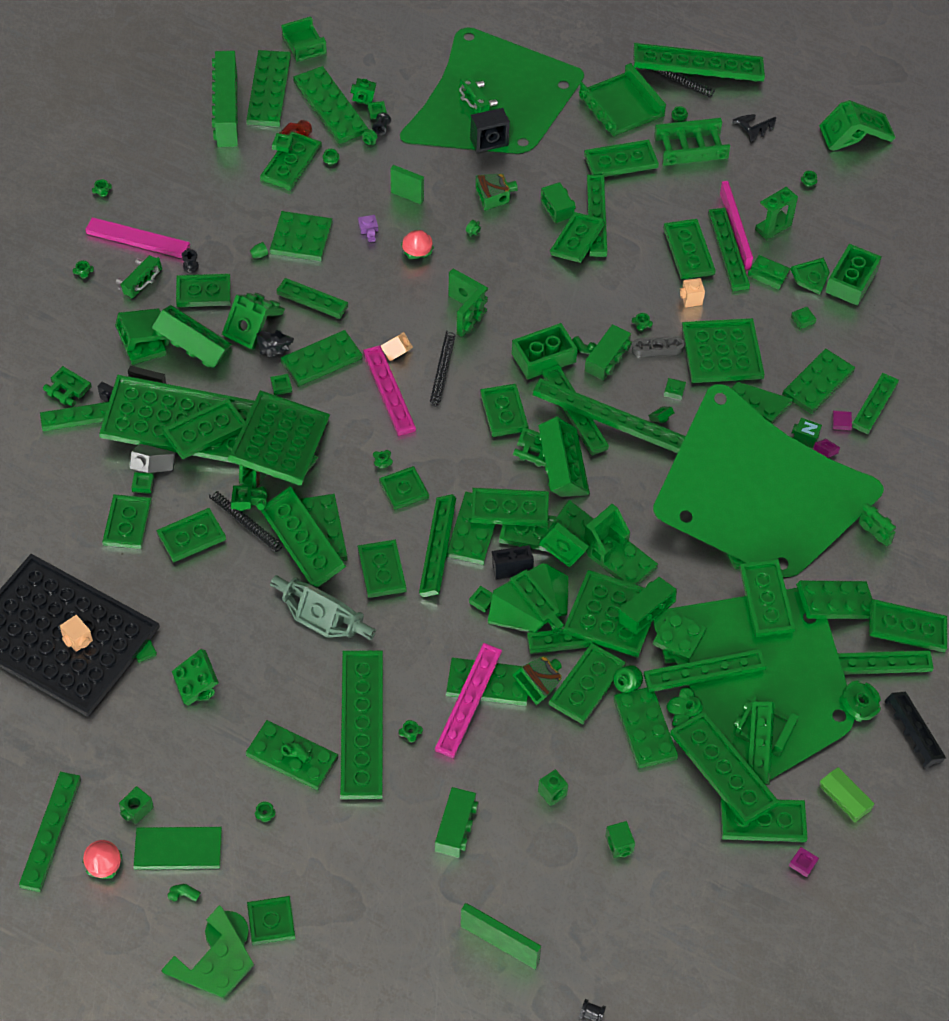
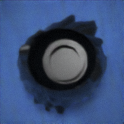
[256,330,294,357]

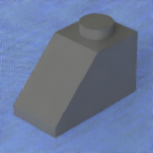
[130,444,175,473]

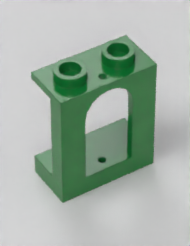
[755,186,798,240]

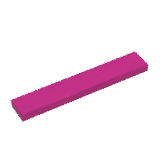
[720,181,753,270]
[85,217,190,258]
[363,345,416,436]
[435,643,502,759]

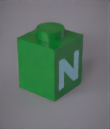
[791,418,822,449]

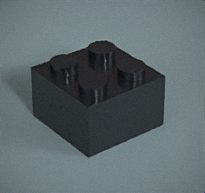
[470,108,510,153]

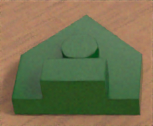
[790,257,830,295]

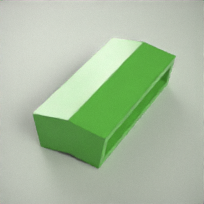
[819,767,874,823]

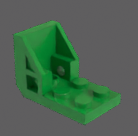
[819,100,896,151]
[539,500,594,568]
[584,504,658,585]

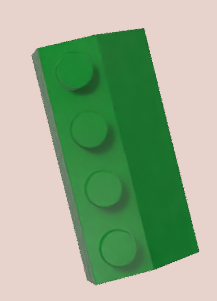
[152,305,232,368]
[538,417,590,497]

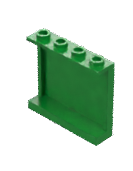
[579,63,666,136]

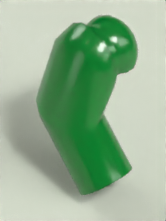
[572,336,596,355]
[281,743,312,764]
[167,884,201,902]

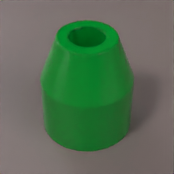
[250,242,269,259]

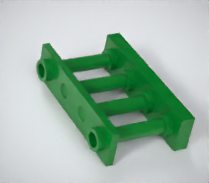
[654,118,730,166]

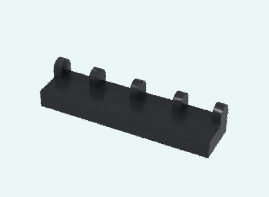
[884,691,946,769]

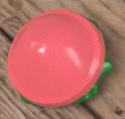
[401,230,434,259]
[82,840,122,879]

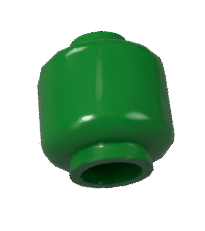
[613,665,643,693]

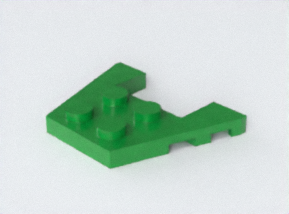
[161,905,254,999]

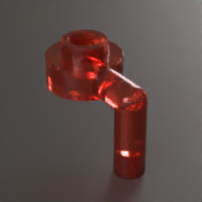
[279,120,312,137]

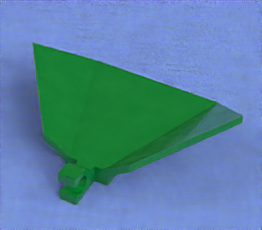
[488,563,569,635]

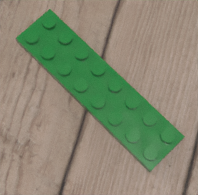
[633,43,765,82]
[340,650,383,799]

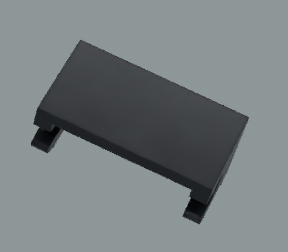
[492,545,534,580]

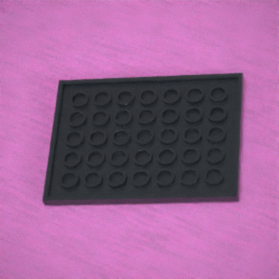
[0,554,160,717]

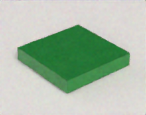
[390,165,424,204]
[379,466,429,510]
[247,896,296,945]

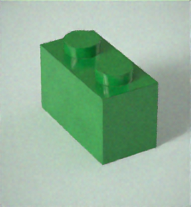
[541,182,576,223]

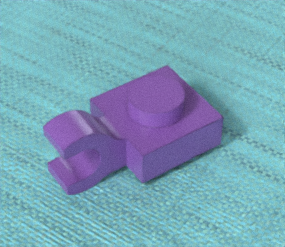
[358,215,378,242]

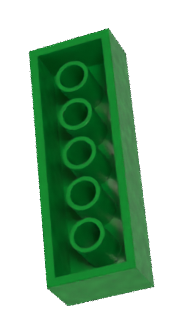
[212,51,238,147]

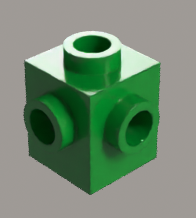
[350,78,376,105]

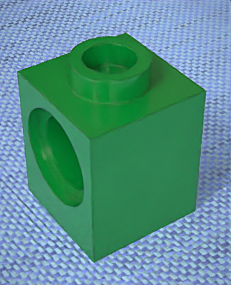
[538,769,568,807]
[119,786,154,825]
[605,821,635,858]

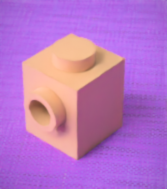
[680,278,705,308]
[60,615,93,652]

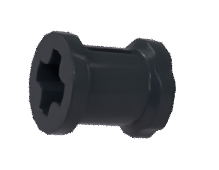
[372,112,391,135]
[181,249,199,273]
[579,999,606,1021]

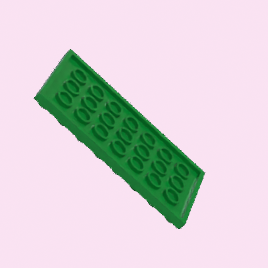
[99,375,255,464]

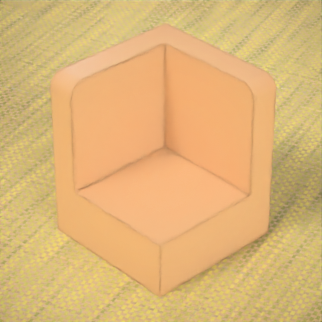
[381,332,413,361]

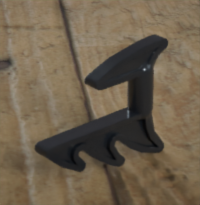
[732,114,776,142]

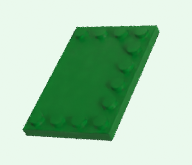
[228,390,330,486]

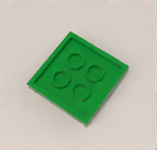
[270,211,333,261]

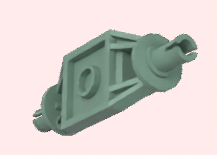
[270,575,376,640]

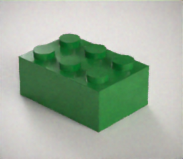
[825,244,882,306]
[511,323,577,380]

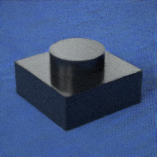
[97,381,113,402]

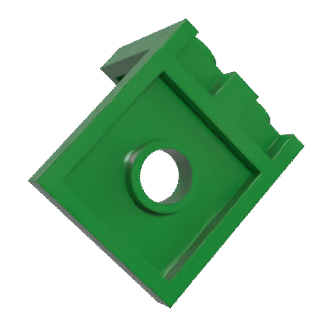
[448,268,488,337]
[221,293,285,349]

